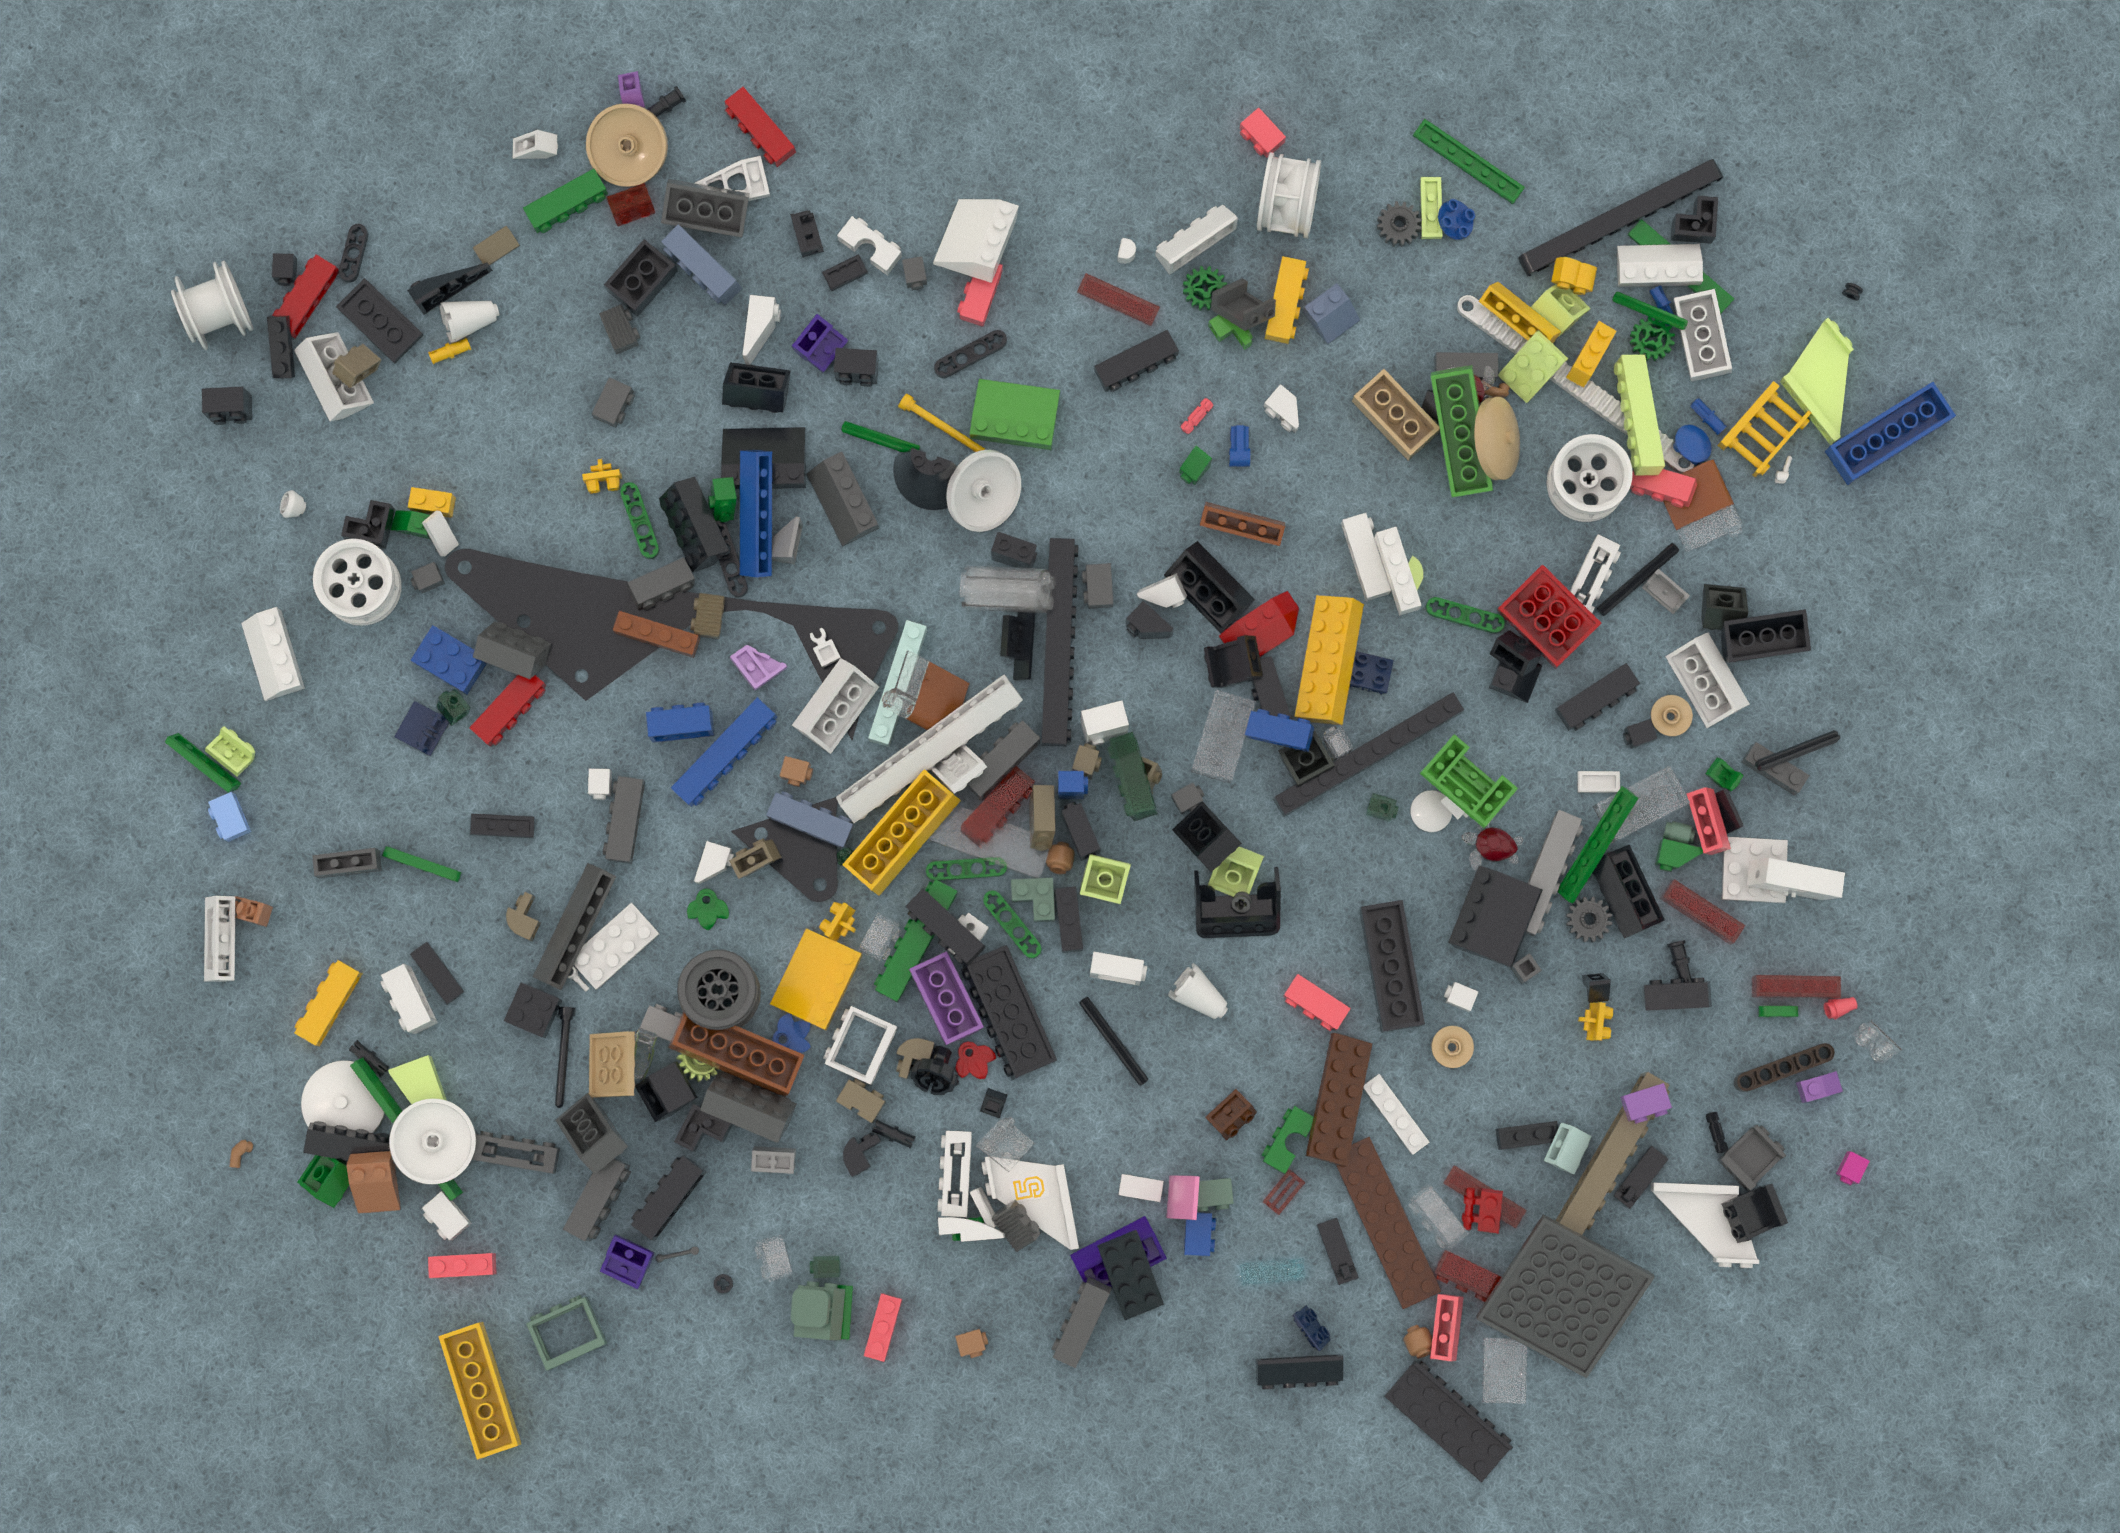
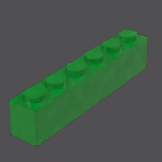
[874,879,958,1003]

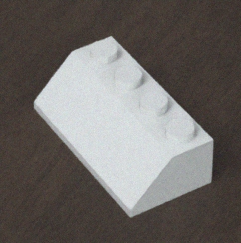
[1155,205,1238,275]
[1617,244,1703,287]
[294,332,374,421]
[241,607,305,701]
[1665,633,1750,728]
[792,658,879,754]

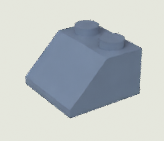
[1303,283,1360,345]

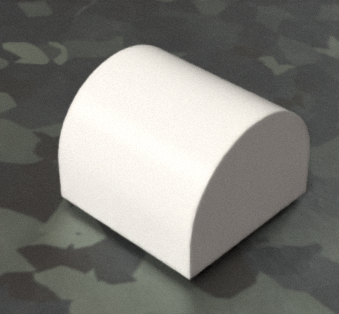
[1117,238,1136,264]

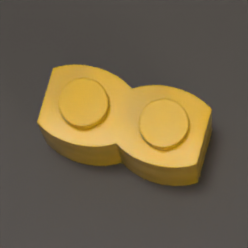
[1551,257,1597,295]

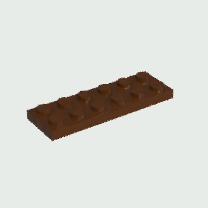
[1306,1033,1373,1167]

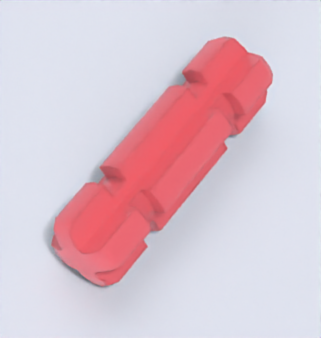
[1180,398,1213,434]

